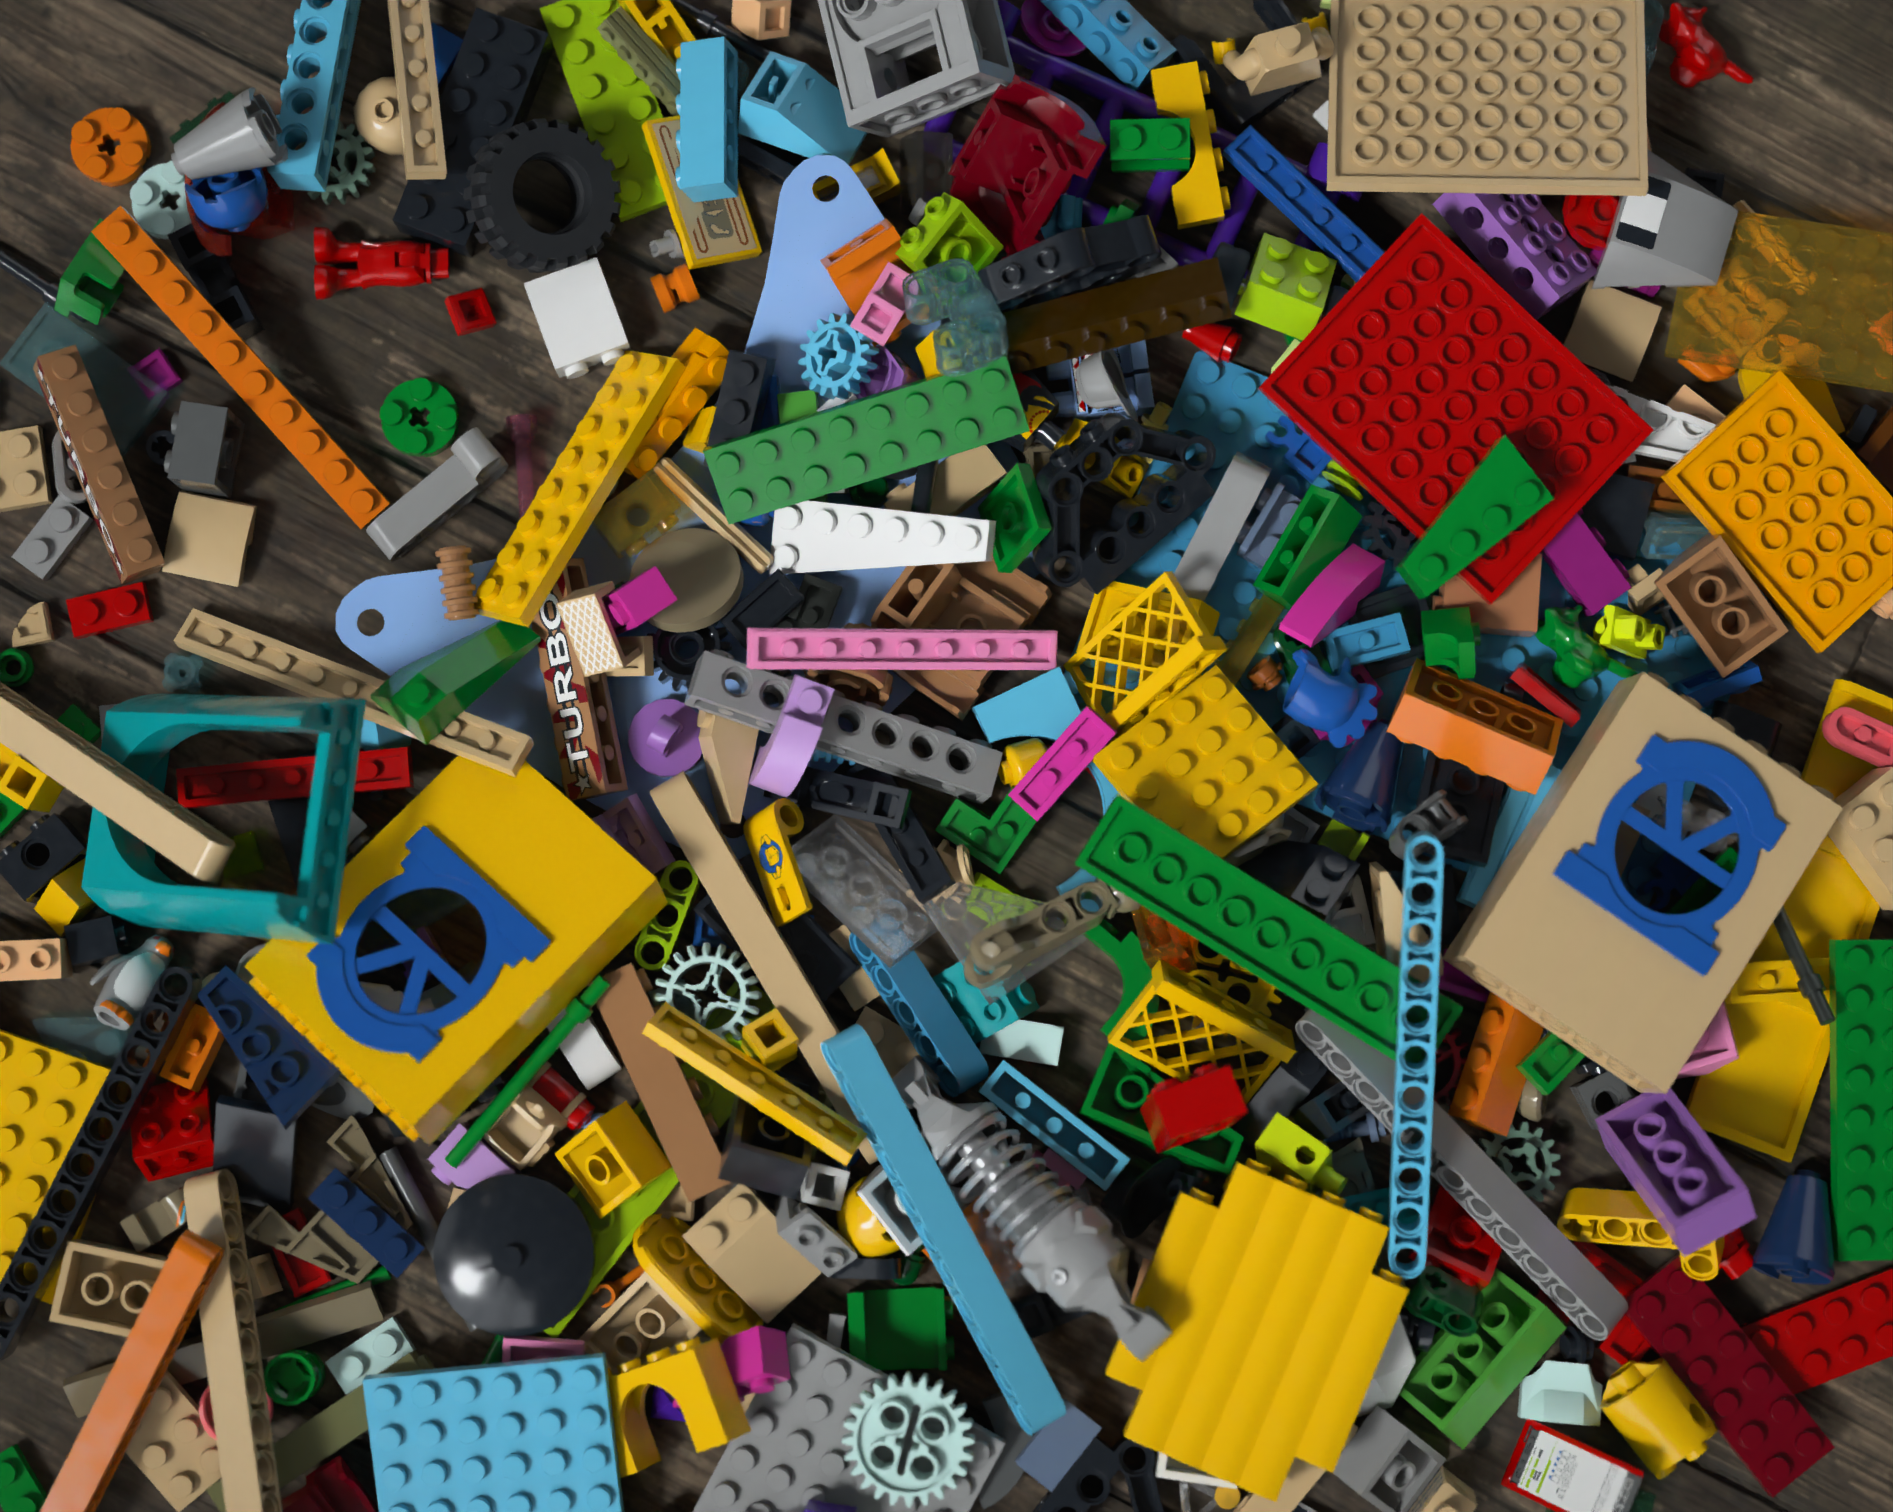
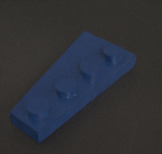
[197,966,342,1131]

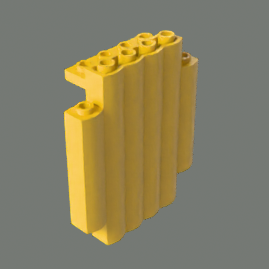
[1105,1158,1409,1502]

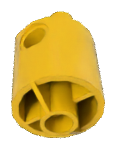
[1600,1358,1718,1480]

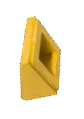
[683,406,716,453]

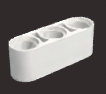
[547,995,622,1090]

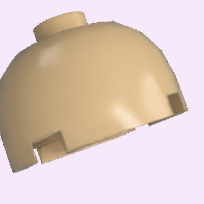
[354,77,403,155]

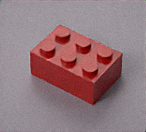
[1140,1063,1248,1154]

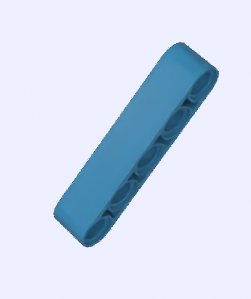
[849,915,989,1097]

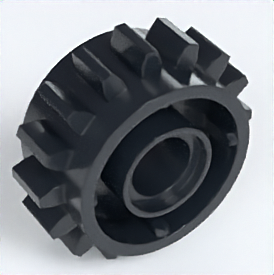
[647,620,732,692]

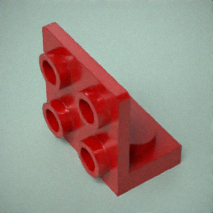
[130,1076,215,1182]

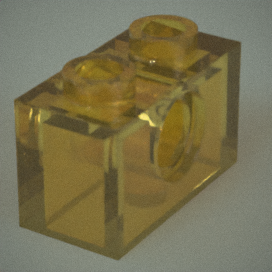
[592,469,681,559]

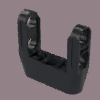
[1169,0,1325,134]

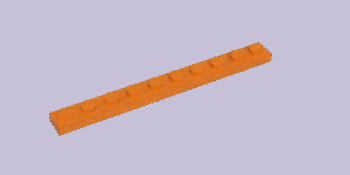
[91,205,391,529]

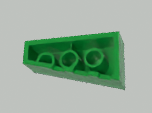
[1395,435,1554,600]
[1077,1043,1244,1180]

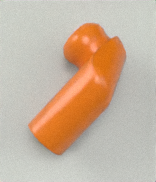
[1677,346,1739,382]

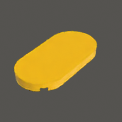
[632,1214,763,1344]

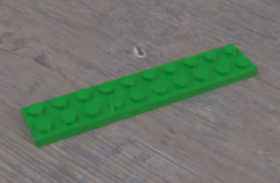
[1074,793,1463,1064]

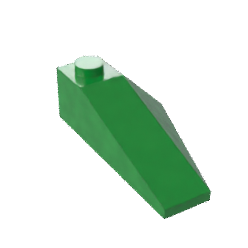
[370,620,541,745]

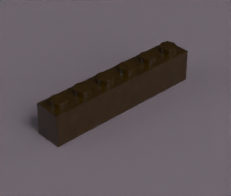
[986,257,1232,374]

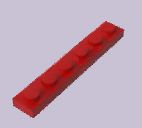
[176,747,414,809]

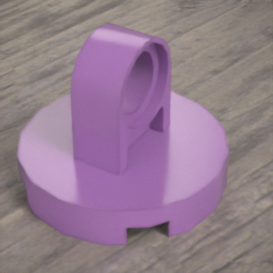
[628,699,703,778]

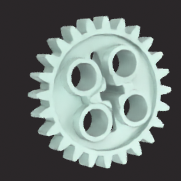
[842,1371,976,1508]

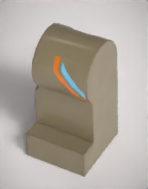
[120,1186,188,1253]

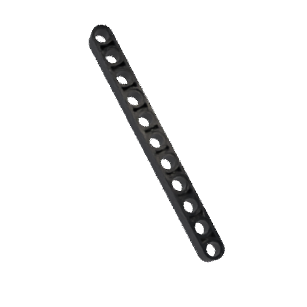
[0,966,202,1361]

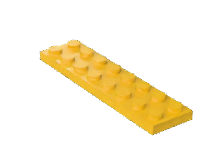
[474,350,686,627]

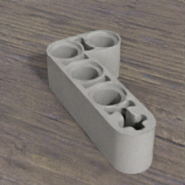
[366,427,508,562]
[1166,451,1272,601]

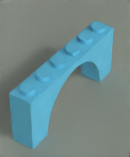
[972,667,1120,912]

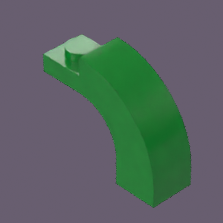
[1083,919,1160,1041]

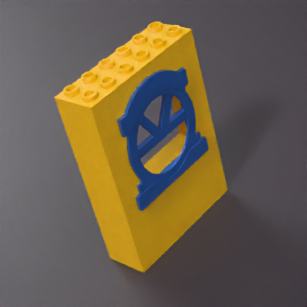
[244,755,668,1146]

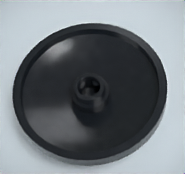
[433,1173,596,1336]

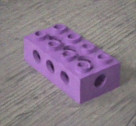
[1433,193,1597,320]

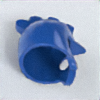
[1282,648,1378,748]

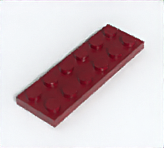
[1624,1253,1835,1498]

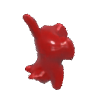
[1655,2,1754,88]

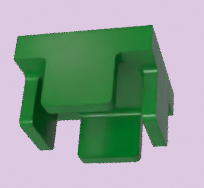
[54,218,125,325]

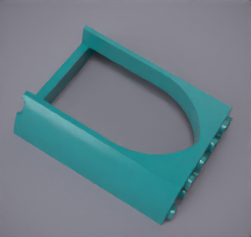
[82,693,366,944]

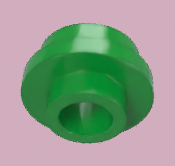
[0,648,34,688]

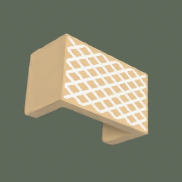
[556,581,641,677]

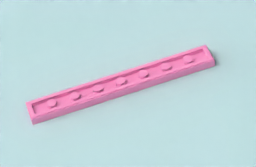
[747,628,1058,670]

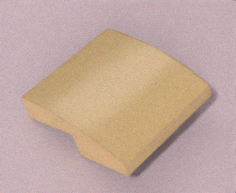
[1563,279,1662,382]
[162,490,257,587]

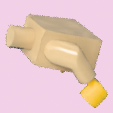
[1212,12,1334,96]

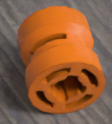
[650,263,700,314]

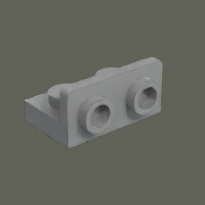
[774,1196,858,1277]

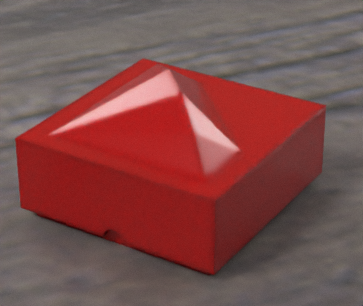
[444,287,497,336]

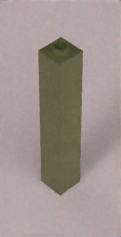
[206,1350,436,1512]

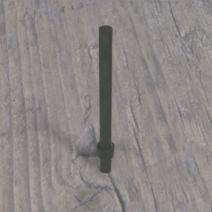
[1724,809,1836,1026]

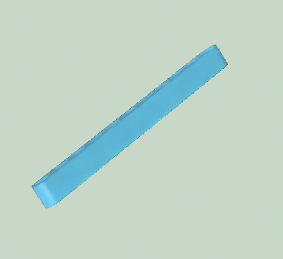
[1387,831,1444,1279]
[821,1024,1066,1435]

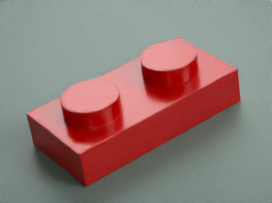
[66,582,154,639]

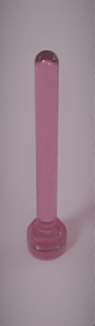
[506,414,538,519]

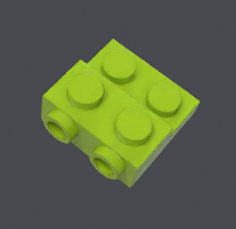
[895,192,1004,307]

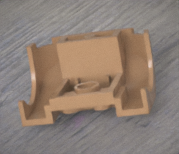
[870,557,1053,721]

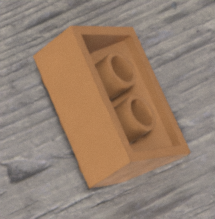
[1653,532,1789,678]

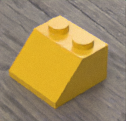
[555,1101,672,1219]

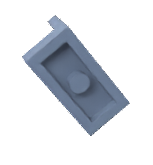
[1015,1399,1102,1492]

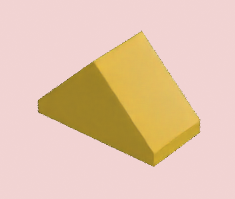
[34,858,97,937]

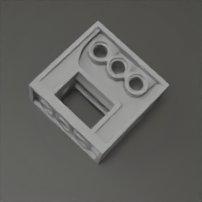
[818,0,1015,138]

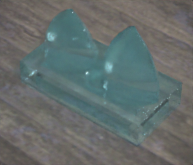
[1641,511,1709,560]

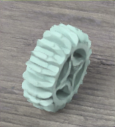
[653,942,762,1042]

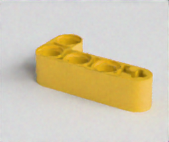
[1557,1188,1725,1281]

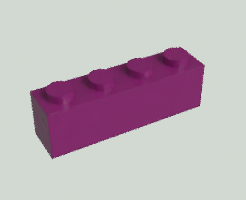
[1539,508,1631,617]

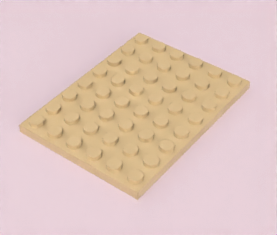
[1326,0,1648,196]

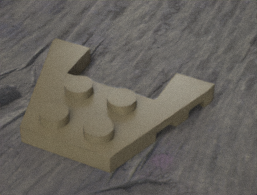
[244,1115,414,1284]

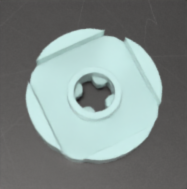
[130,161,199,239]

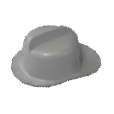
[1075,348,1138,422]

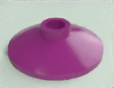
[1020,0,1087,57]

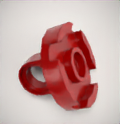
[1562,195,1620,251]

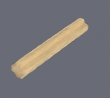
[653,457,774,574]

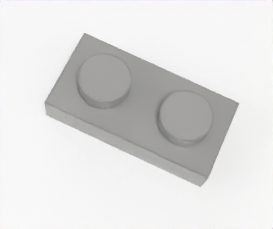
[12,495,93,582]

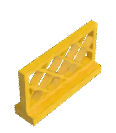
[1063,571,1227,742]
[1107,959,1296,1105]

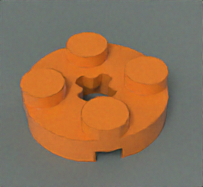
[71,107,151,187]

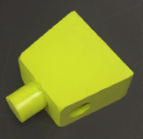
[1255,1112,1348,1196]

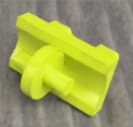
[1593,605,1665,659]

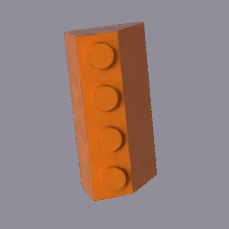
[1387,658,1563,795]

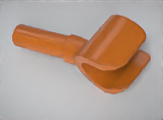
[592,1265,645,1308]

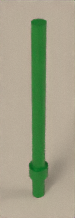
[445,975,611,1168]

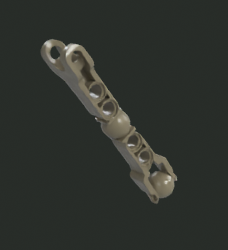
[963,814,1292,989]

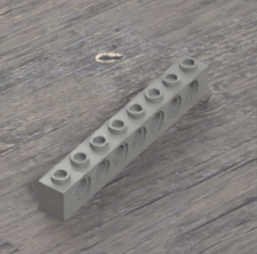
[684,650,1003,805]

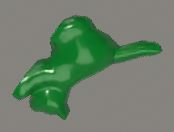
[1535,605,1638,689]

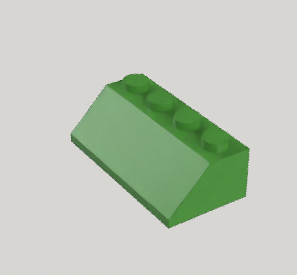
[1399,1268,1567,1450]

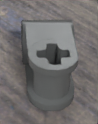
[1389,789,1469,860]

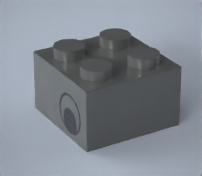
[164,401,245,499]

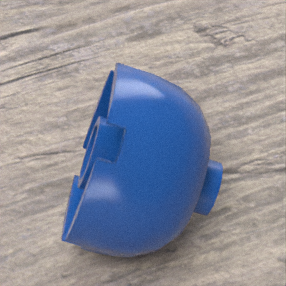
[184,168,268,232]

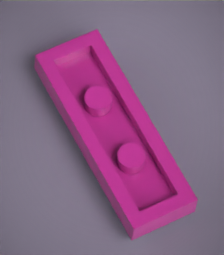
[1008,706,1118,821]

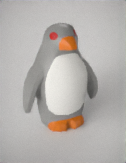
[90,935,174,1030]

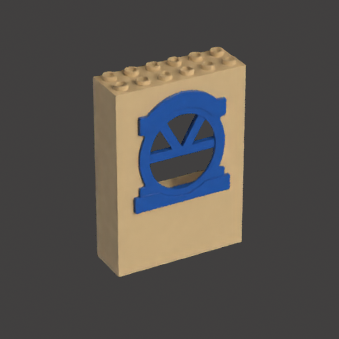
[1442,672,1843,1093]

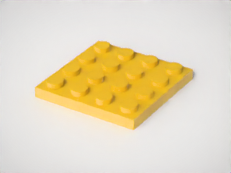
[1092,665,1318,859]

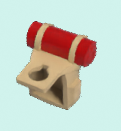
[483,1055,596,1171]

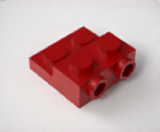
[1407,1183,1502,1291]

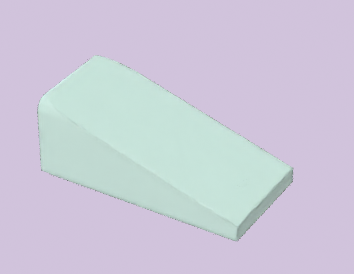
[979,1019,1064,1066]

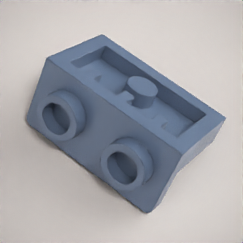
[1235,482,1302,569]

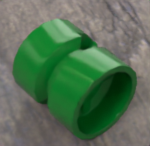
[264,1348,326,1406]

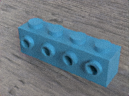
[1040,0,1176,91]

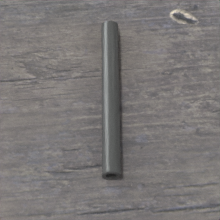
[379,1146,477,1332]

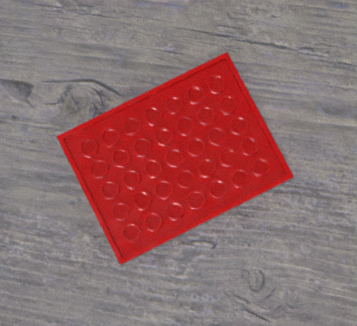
[1258,213,1654,605]

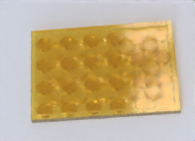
[1664,211,1893,392]

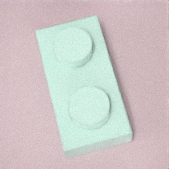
[325,1316,416,1395]

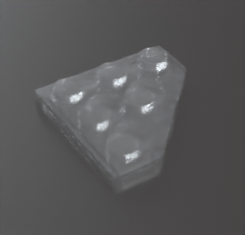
[922,882,1087,1005]

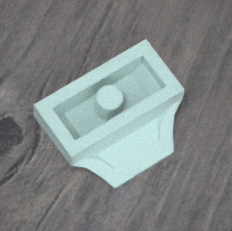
[1518,1360,1602,1426]

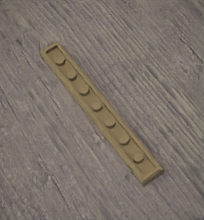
[62,1280,384,1418]

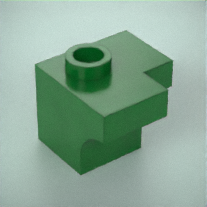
[1421,607,1481,679]

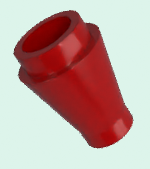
[1182,323,1243,363]

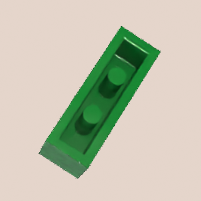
[1253,484,1362,611]

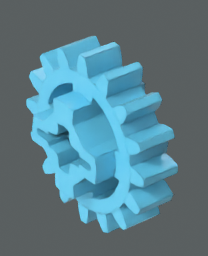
[798,313,879,400]

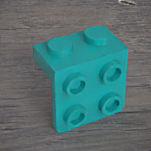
[932,958,1040,1044]

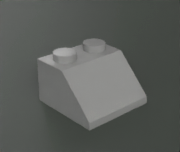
[1333,1405,1446,1512]

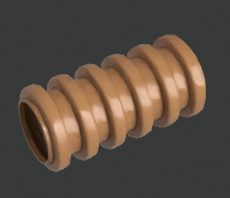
[435,545,480,621]

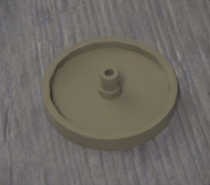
[629,528,744,632]

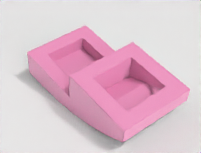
[850,261,922,347]

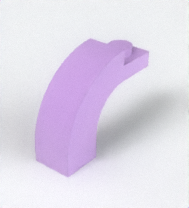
[748,675,834,797]

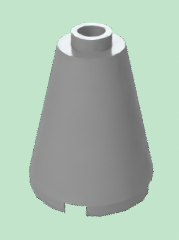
[171,87,288,180]

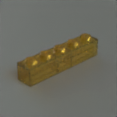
[1212,594,1284,686]

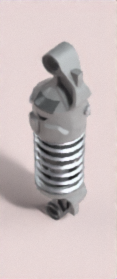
[892,1056,1173,1362]

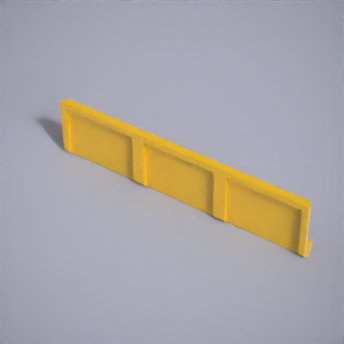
[1685,679,1893,1163]

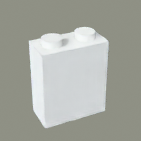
[524,257,632,379]

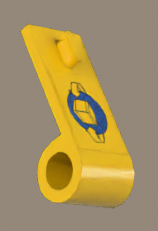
[743,798,813,927]

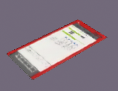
[1501,1419,1644,1512]

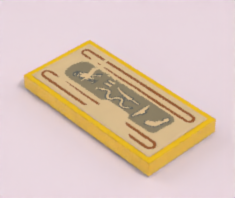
[642,115,762,270]

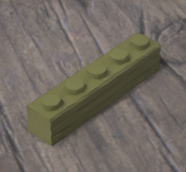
[597,6,680,116]

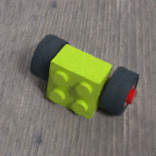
[1213,233,1348,340]

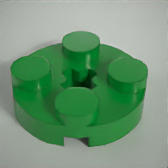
[379,377,459,457]

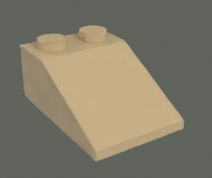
[1368,861,1443,982]
[682,1184,822,1324]
[578,1272,702,1374]

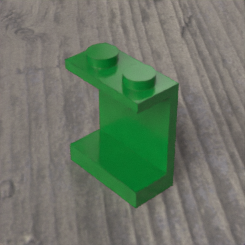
[1110,118,1190,173]
[847,1286,955,1370]

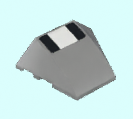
[1592,150,1738,289]

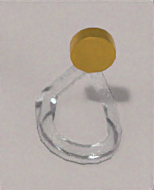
[1180,1481,1241,1512]

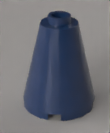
[1314,719,1405,833]
[1753,1170,1835,1285]

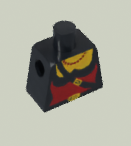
[1002,370,1067,452]

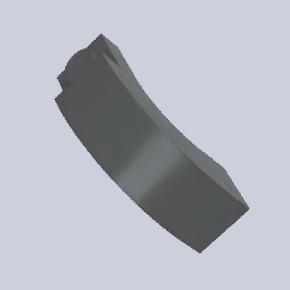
[978,1391,1033,1510]

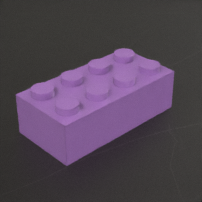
[1595,1088,1756,1257]

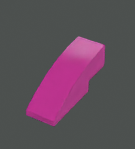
[1279,544,1386,647]

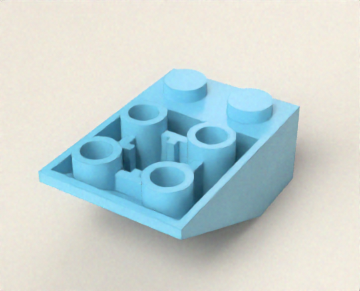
[738,51,868,165]

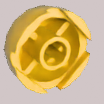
[836,1176,901,1258]

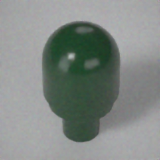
[892,1243,926,1286]

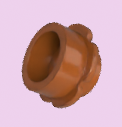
[1247,656,1283,692]

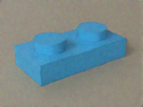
[1323,612,1411,673]

